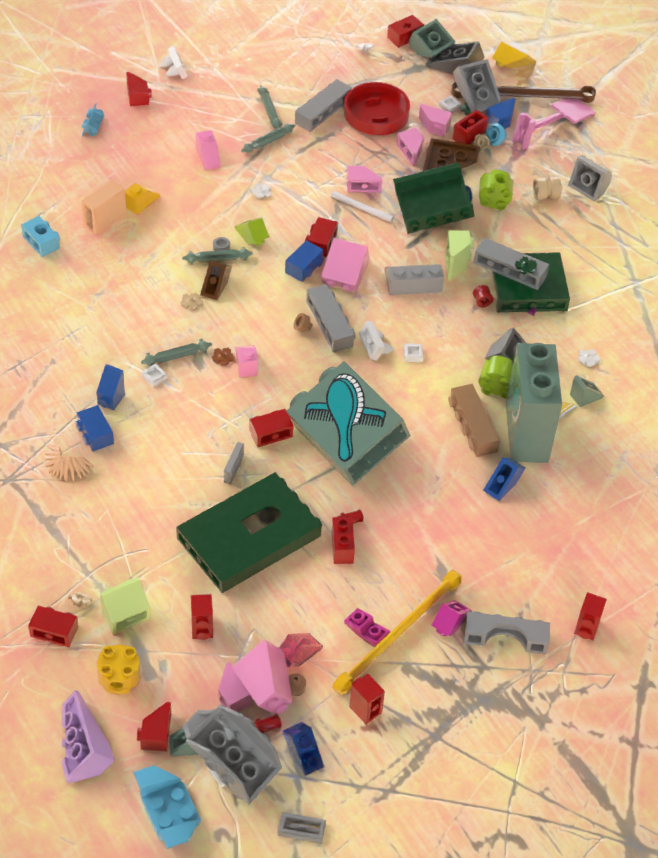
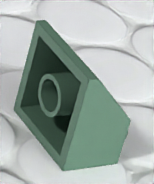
[408,18,456,58]

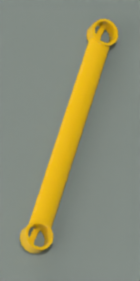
[332,569,462,695]

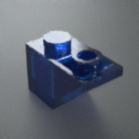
[283,722,325,776]

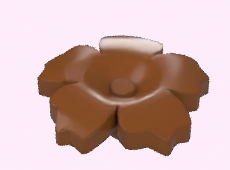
[212,347,235,366]

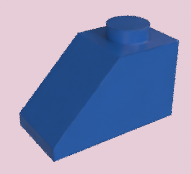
[486,97,516,129]
[96,364,125,410]
[483,457,526,501]

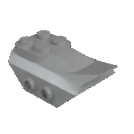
[182,705,282,805]

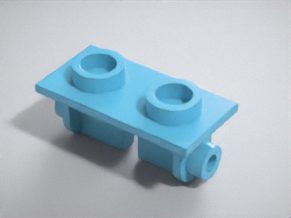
[81,103,104,136]

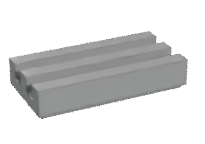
[224,442,244,484]
[278,812,326,844]

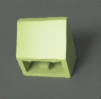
[100,577,151,635]

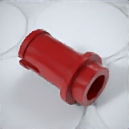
[337,509,364,524]
[254,714,282,734]

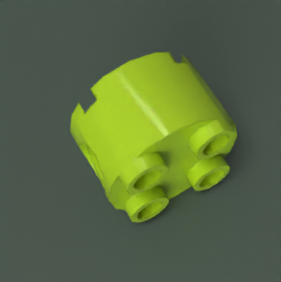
[479,169,514,210]
[478,356,513,399]

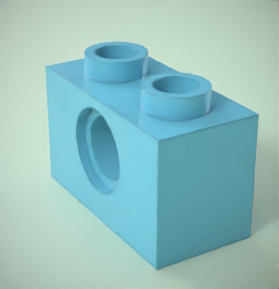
[21,216,60,257]

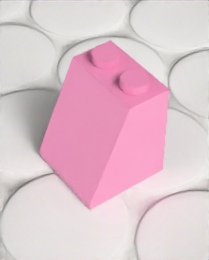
[321,238,370,292]
[232,639,293,714]

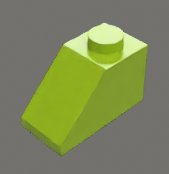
[234,217,269,246]

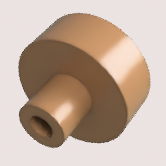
[293,313,313,332]
[288,673,306,696]

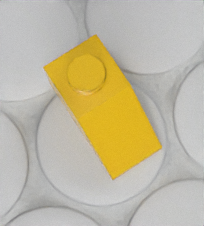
[125,183,160,215]

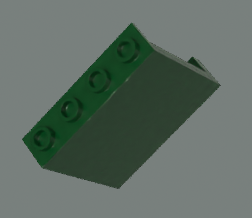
[393,162,475,234]
[492,252,570,313]

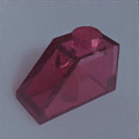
[279,633,324,667]

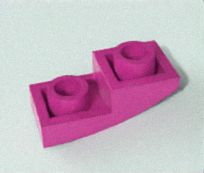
[344,608,390,647]

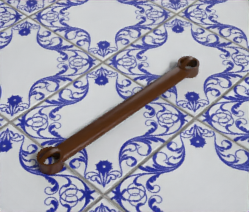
[451,82,596,103]

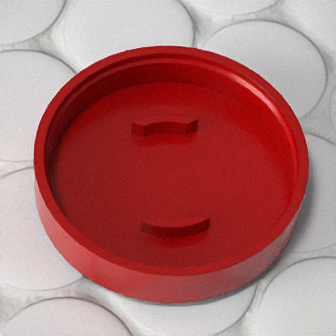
[344,82,410,135]

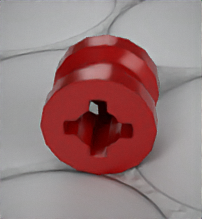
[472,285,494,308]

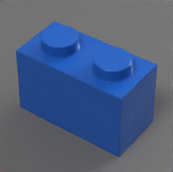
[285,241,324,282]
[75,405,114,452]

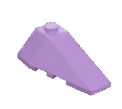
[62,690,115,783]

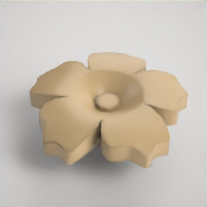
[180,293,203,310]
[68,592,93,607]

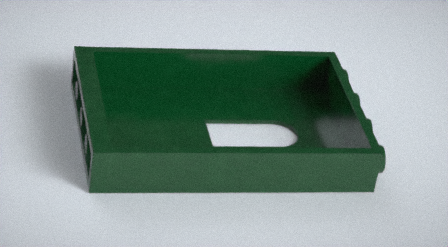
[176,472,322,593]

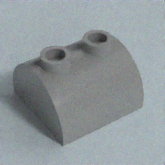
[568,155,612,202]

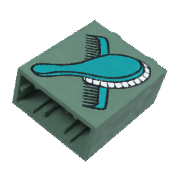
[506,343,562,463]
[286,361,411,486]

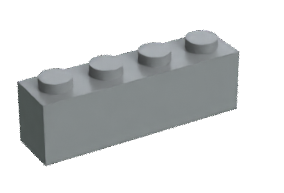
[295,79,352,132]
[473,238,549,290]
[306,284,356,352]

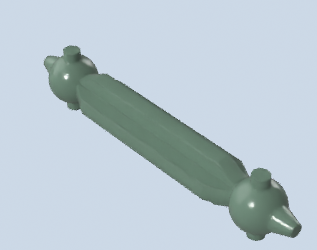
[257,85,282,129]
[241,123,296,153]
[182,247,253,265]
[141,338,212,366]

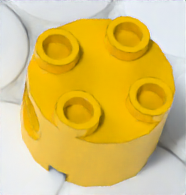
[97,644,141,695]

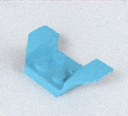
[133,765,201,849]

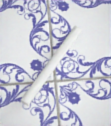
[331,191,394,223]

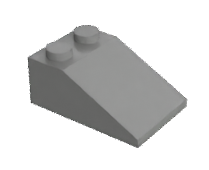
[453,59,502,112]

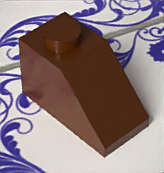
[200,261,232,300]

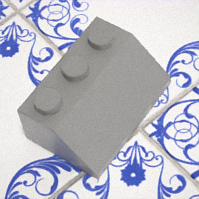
[385,264,444,295]

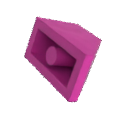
[431,600,472,636]

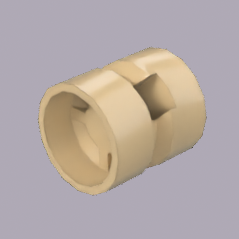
[533,176,562,200]

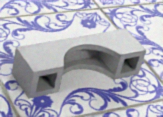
[463,611,550,655]

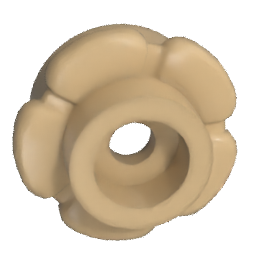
[473,134,489,151]

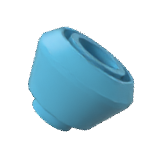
[485,123,507,146]

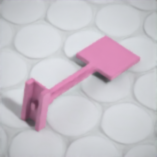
[512,99,596,150]

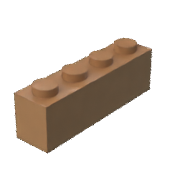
[448,383,500,457]

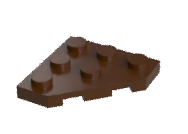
[423,138,480,171]

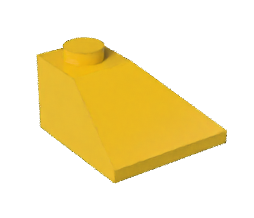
[492,41,537,68]

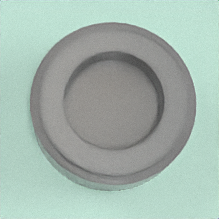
[213,237,230,251]

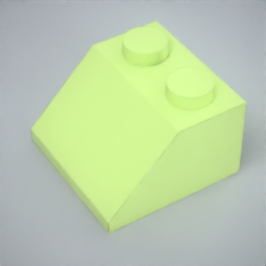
[445,230,473,281]

